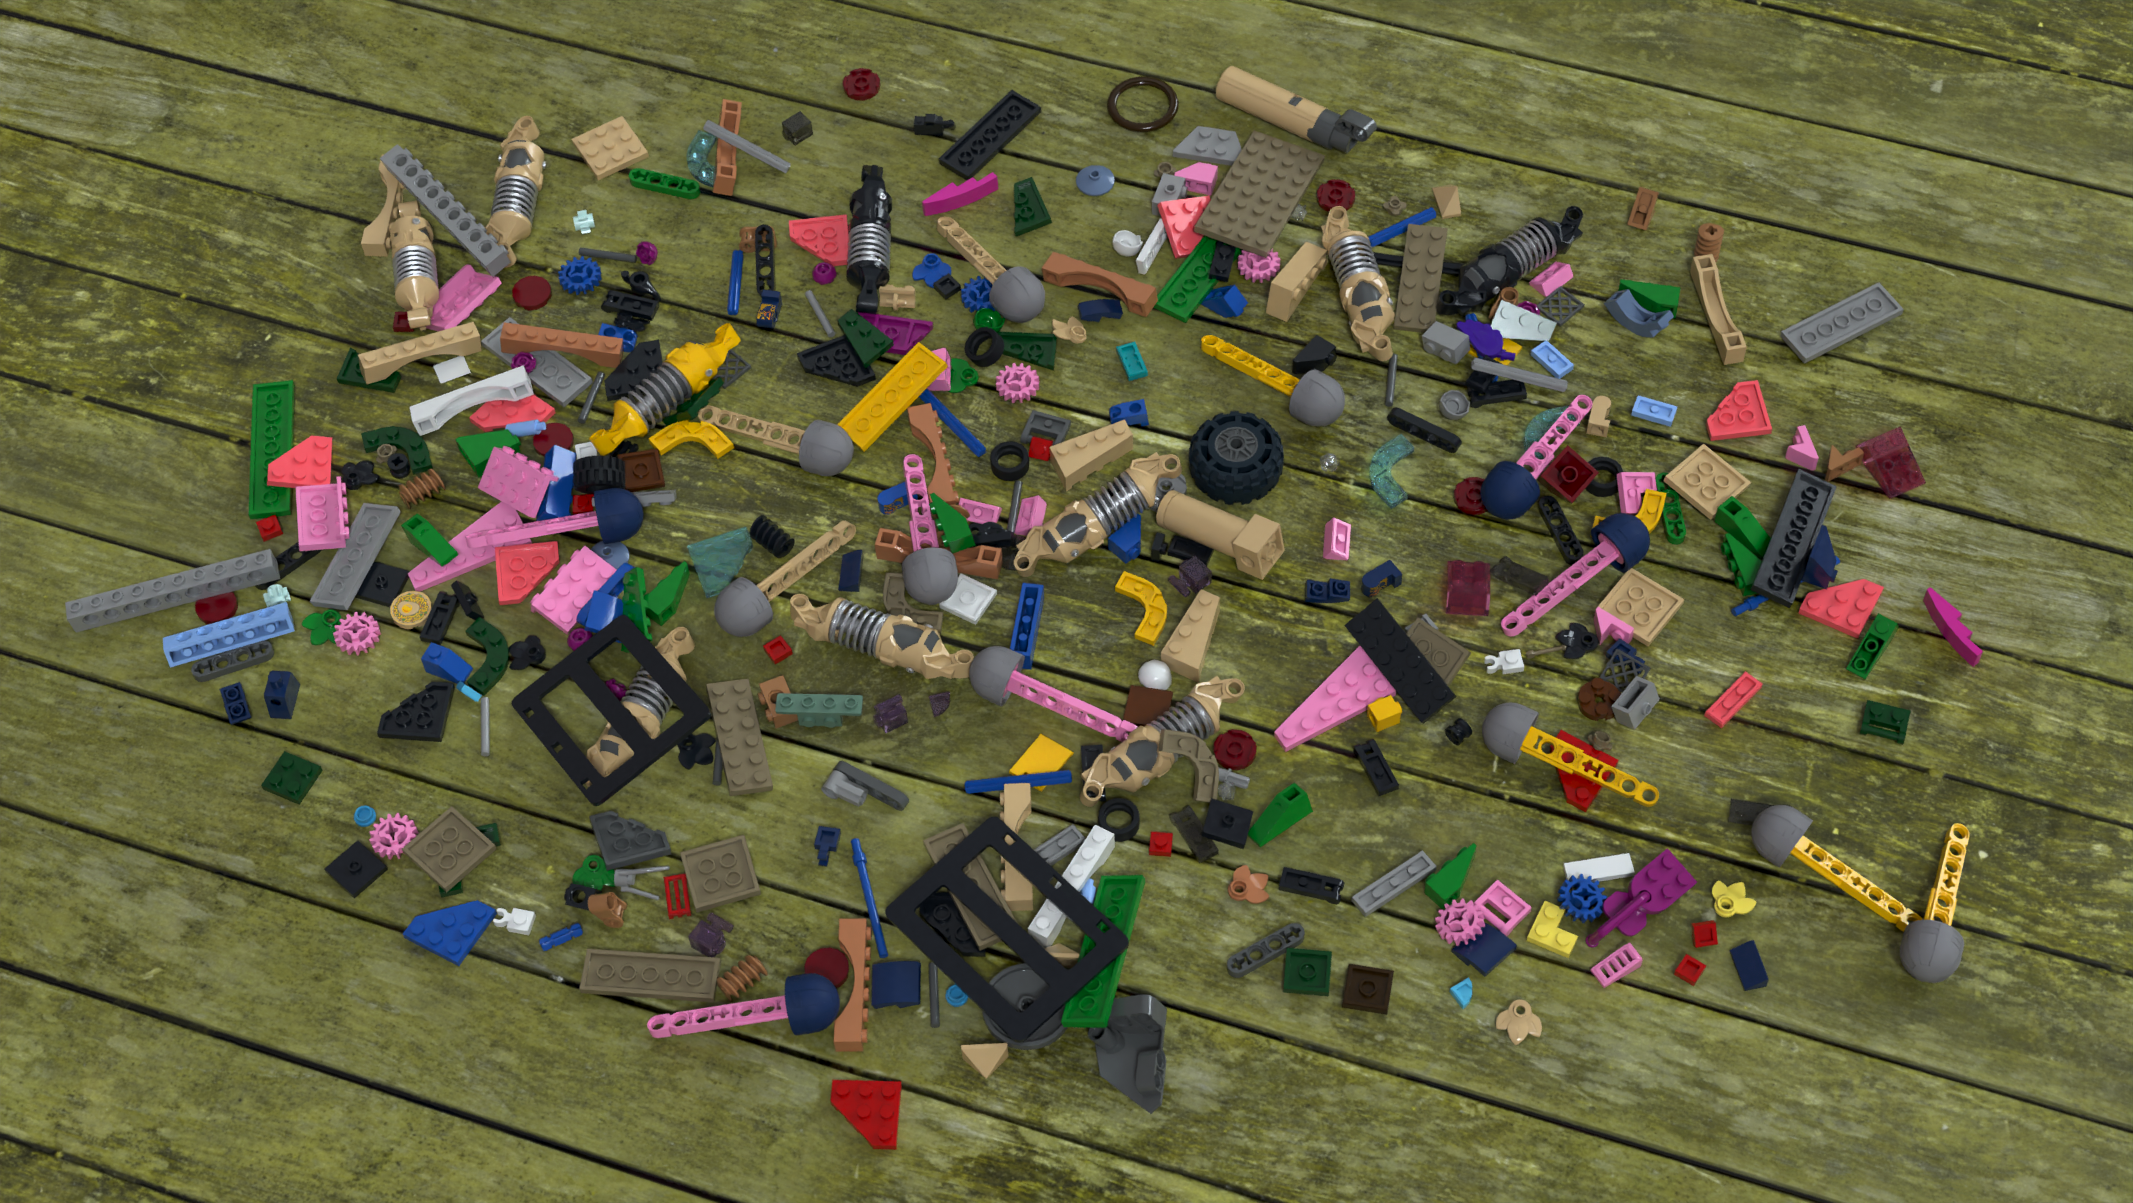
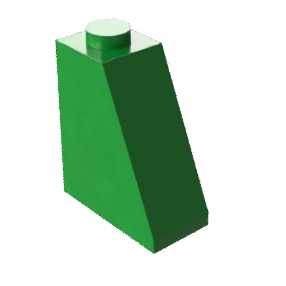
[455,429,521,478]

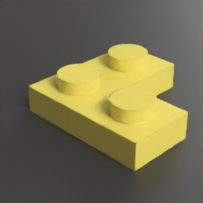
[1527,901,1578,958]

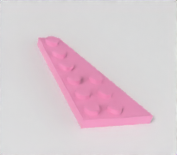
[408,501,532,592]
[1274,646,1396,752]

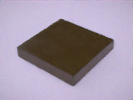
[1342,964,1394,1015]

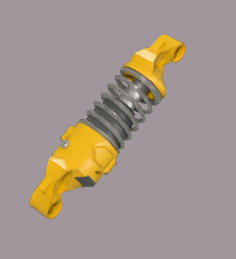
[589,323,741,456]

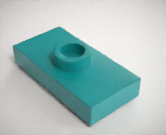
[1116,342,1148,381]

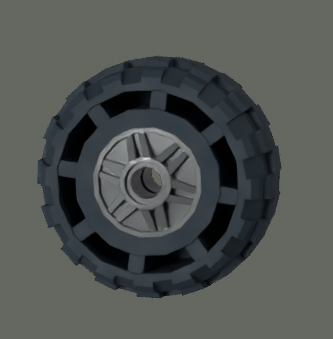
[1189,411,1284,505]

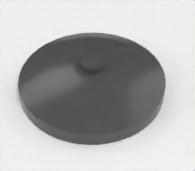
[982,963,1068,1050]

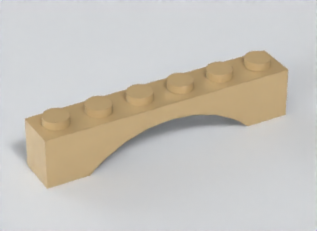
[361,155,406,257]
[1690,254,1747,365]
[358,322,482,385]
[1000,783,1033,911]

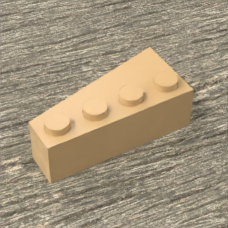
[1266,242,1328,322]
[1049,420,1133,492]
[1161,589,1220,683]

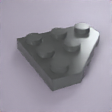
[589,811,671,871]

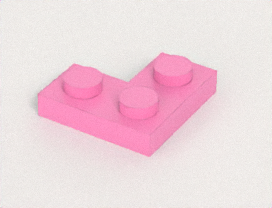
[1617,472,1657,515]

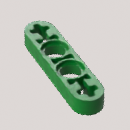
[629,168,701,199]
[1656,472,1686,545]

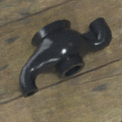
[621,271,661,302]

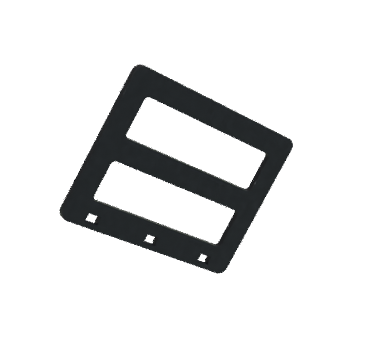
[511,615,712,806]
[885,817,1129,1043]

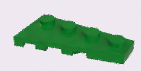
[621,567,653,653]

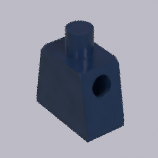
[264,670,300,719]

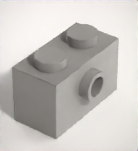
[1152,173,1188,216]
[1422,321,1470,364]
[1611,676,1659,730]

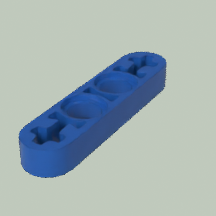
[576,563,635,627]

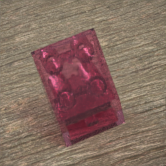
[1855,426,1926,499]
[1446,560,1490,616]

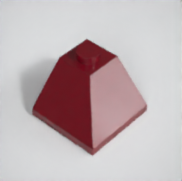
[1537,445,1599,504]

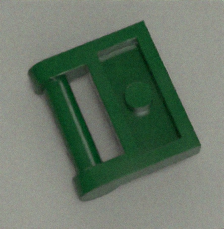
[1859,700,1911,745]

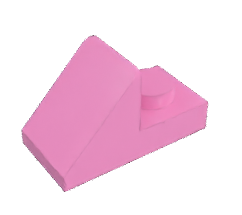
[1785,425,1819,471]
[1594,607,1634,645]

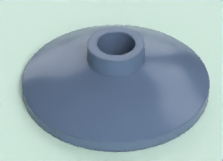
[1076,165,1115,196]
[591,541,629,569]

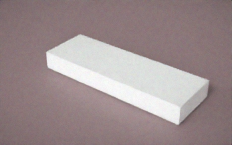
[1136,218,1168,275]
[1563,853,1635,882]

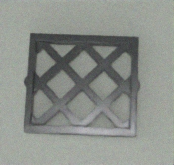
[1537,286,1585,327]
[712,349,751,389]
[1600,649,1651,693]

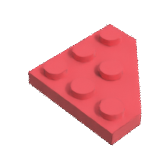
[1157,196,1211,259]
[789,214,849,266]
[1706,380,1772,441]
[469,395,556,432]
[267,436,332,488]
[495,541,559,605]
[1798,579,1884,639]

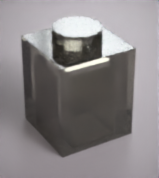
[782,111,813,146]

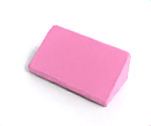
[1529,261,1573,297]
[1015,495,1047,536]
[959,498,1002,524]
[1323,517,1351,560]

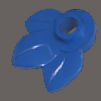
[912,253,951,288]

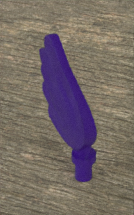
[1456,319,1516,361]

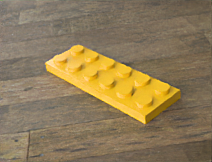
[837,342,948,452]

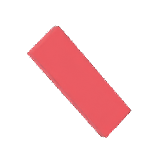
[1704,671,1763,729]

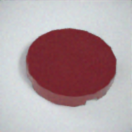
[843,68,880,101]
[1317,179,1355,212]
[512,276,552,311]
[533,423,574,456]
[1454,477,1488,515]
[195,592,238,625]
[1213,729,1257,770]
[804,947,849,989]

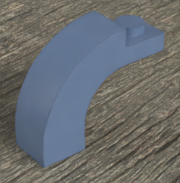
[1604,289,1674,338]

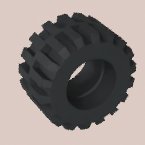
[573,455,625,494]

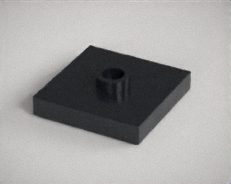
[355,561,409,607]
[1201,798,1253,849]
[324,840,388,898]

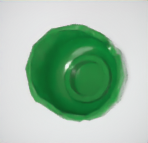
[973,308,1005,332]

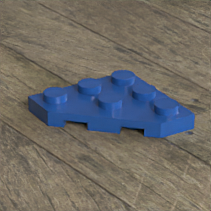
[403,900,497,966]

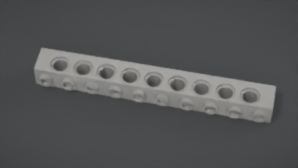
[380,144,511,277]
[65,549,280,632]

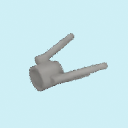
[614,866,670,900]

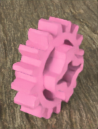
[1238,248,1280,283]
[996,363,1039,403]
[333,612,381,656]
[369,813,418,860]
[1435,898,1485,946]

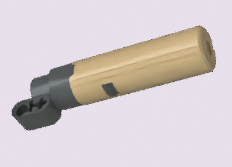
[1216,66,1377,153]

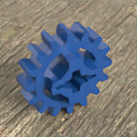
[558,256,602,295]
[961,276,995,313]
[1557,874,1607,923]

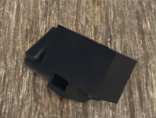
[914,114,956,136]

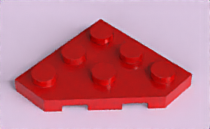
[1550,730,1619,812]
[830,1080,902,1150]

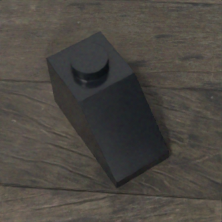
[1292,335,1337,374]

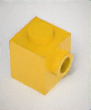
[1367,695,1402,732]

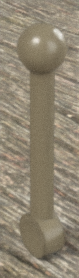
[1526,644,1567,659]

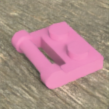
[1474,880,1532,936]

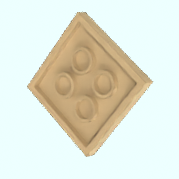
[572,116,649,181]
[1663,444,1751,520]
[1595,568,1684,647]

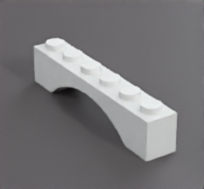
[410,365,534,436]
[1028,825,1115,949]

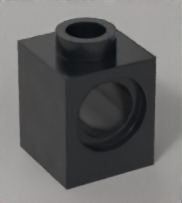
[564,883,602,911]

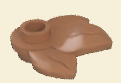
[1228,865,1269,904]

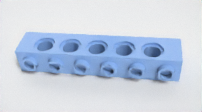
[163,602,295,668]

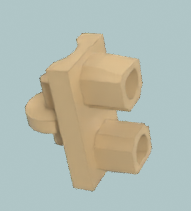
[879,284,916,311]

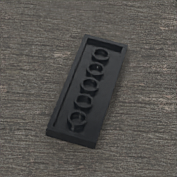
[939,90,1041,180]
[1344,598,1457,724]

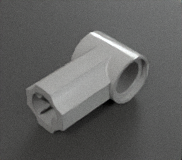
[821,770,868,807]

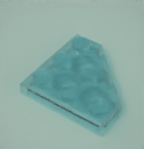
[687,527,753,599]

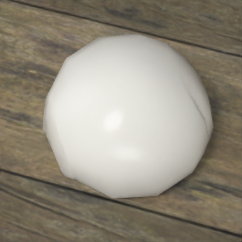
[1112,230,1143,257]
[1138,659,1172,690]

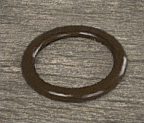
[1107,76,1179,132]

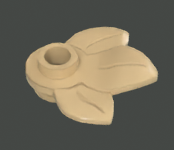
[1052,316,1087,343]
[1496,999,1542,1045]

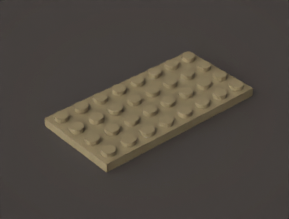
[1194,130,1325,258]

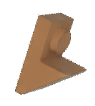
[1627,187,1659,230]
[1825,445,1864,482]

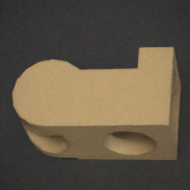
[1586,396,1611,438]

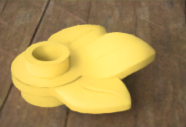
[1712,880,1756,918]

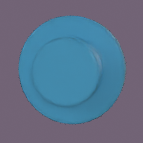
[354,806,376,827]
[946,985,968,1007]

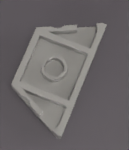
[1173,126,1242,166]

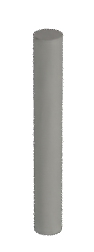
[805,290,836,337]
[481,697,490,756]

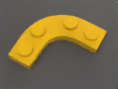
[648,420,734,459]
[1590,489,1667,538]
[1115,571,1167,646]

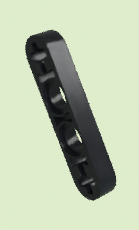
[755,224,776,298]
[1387,407,1462,453]
[1538,496,1584,565]
[255,541,323,590]

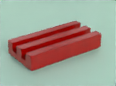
[664,873,691,919]

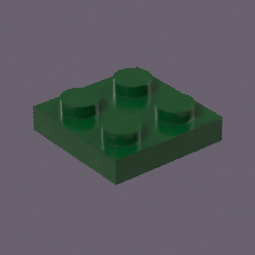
[261,751,323,805]
[1283,948,1332,996]

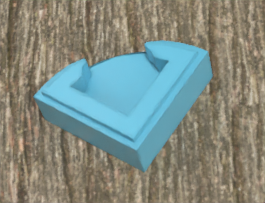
[456,681,482,702]
[1449,977,1473,1009]

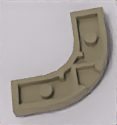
[883,573,944,634]
[1158,729,1219,803]

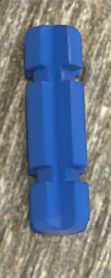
[539,923,583,951]

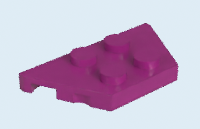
[858,313,933,355]

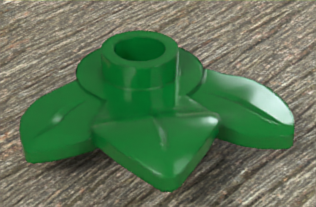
[948,358,979,393]
[302,609,342,645]
[572,855,616,891]

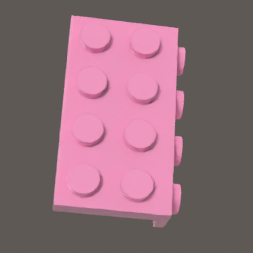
[426,264,502,331]
[478,446,559,518]
[296,476,350,551]
[530,546,617,635]

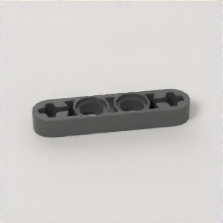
[191,640,274,682]
[833,761,909,811]
[1227,923,1305,978]

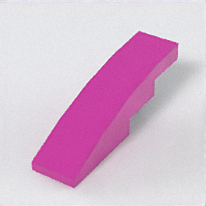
[922,172,998,216]
[1923,587,1983,667]

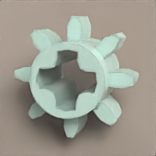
[573,210,595,234]
[263,584,291,607]

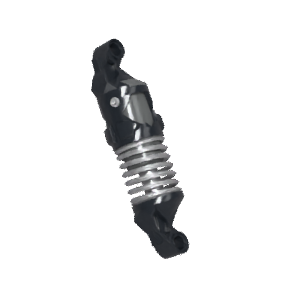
[847,165,892,315]
[1436,206,1583,316]

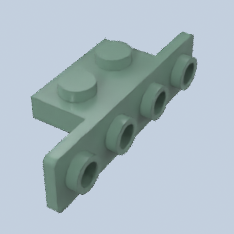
[775,693,863,728]

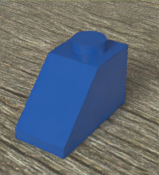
[1201,285,1248,318]
[1108,514,1141,564]
[421,642,473,684]

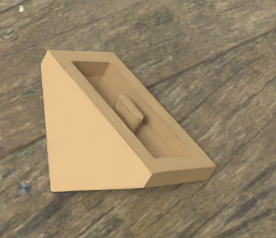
[1432,184,1461,219]
[1045,943,1080,968]
[961,1043,1009,1079]

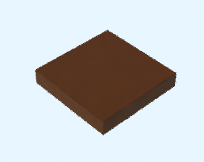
[617,449,665,492]
[1123,685,1173,727]

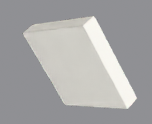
[939,574,997,625]

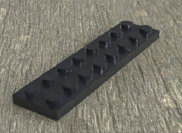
[1750,469,1837,608]

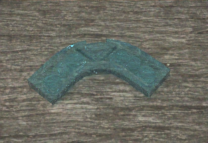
[687,130,717,187]
[1524,405,1580,468]
[1369,434,1414,509]

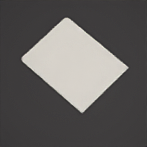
[433,356,471,383]

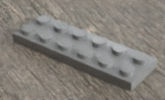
[1780,282,1904,364]
[481,317,593,407]
[310,503,401,610]

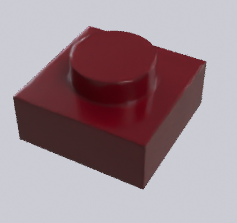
[393,311,414,332]

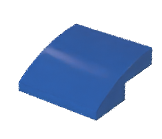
[584,590,623,643]

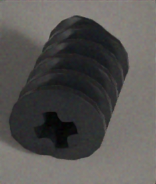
[749,515,795,558]

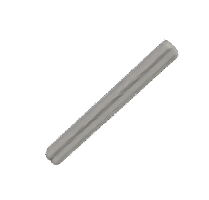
[703,120,791,173]
[1471,358,1568,392]

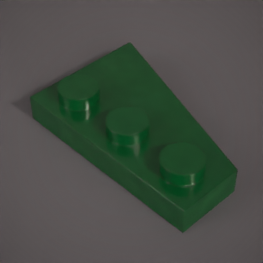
[837,309,894,369]

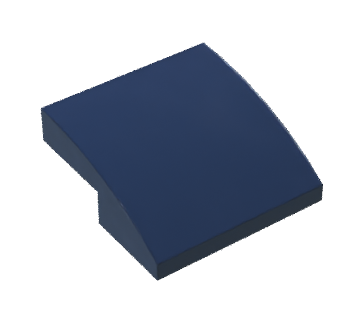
[1451,922,1517,977]
[871,961,921,1009]

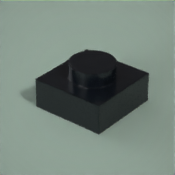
[933,273,961,300]
[1151,532,1168,562]

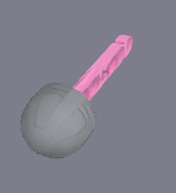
[902,454,958,605]
[969,646,1138,742]

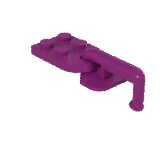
[1586,848,1698,948]

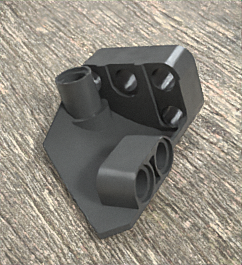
[1088,994,1167,1114]

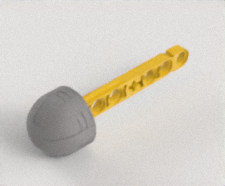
[1201,335,1345,427]
[1482,703,1659,807]
[1751,805,1923,932]
[1900,823,1970,983]

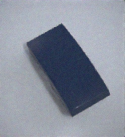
[1078,299,1123,322]
[1305,578,1350,603]
[220,682,252,725]

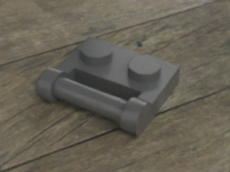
[1020,410,1071,446]

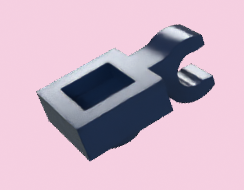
[1606,638,1645,674]
[814,826,841,867]

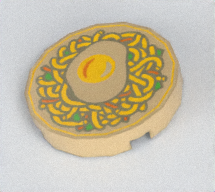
[390,591,432,629]

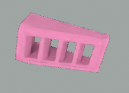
[1590,943,1642,988]

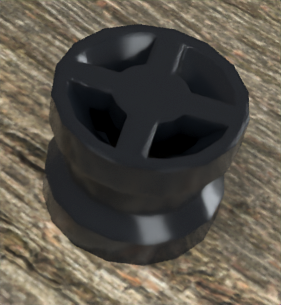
[387,453,411,479]
[1445,718,1473,746]

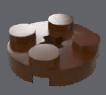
[1578,678,1621,721]

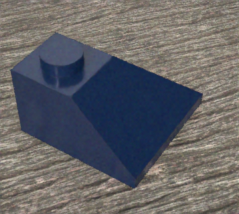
[1802,525,1838,589]

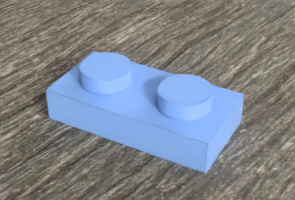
[1531,340,1574,379]
[1631,396,1677,427]

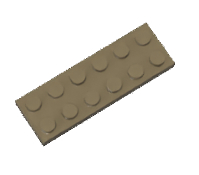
[1394,224,1448,333]
[706,679,773,796]
[923,823,1016,951]
[579,949,721,1002]

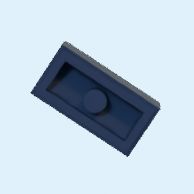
[838,550,864,592]
[1730,940,1768,991]

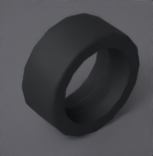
[964,327,1005,367]
[990,441,1029,481]
[1585,457,1623,497]
[1098,798,1140,842]

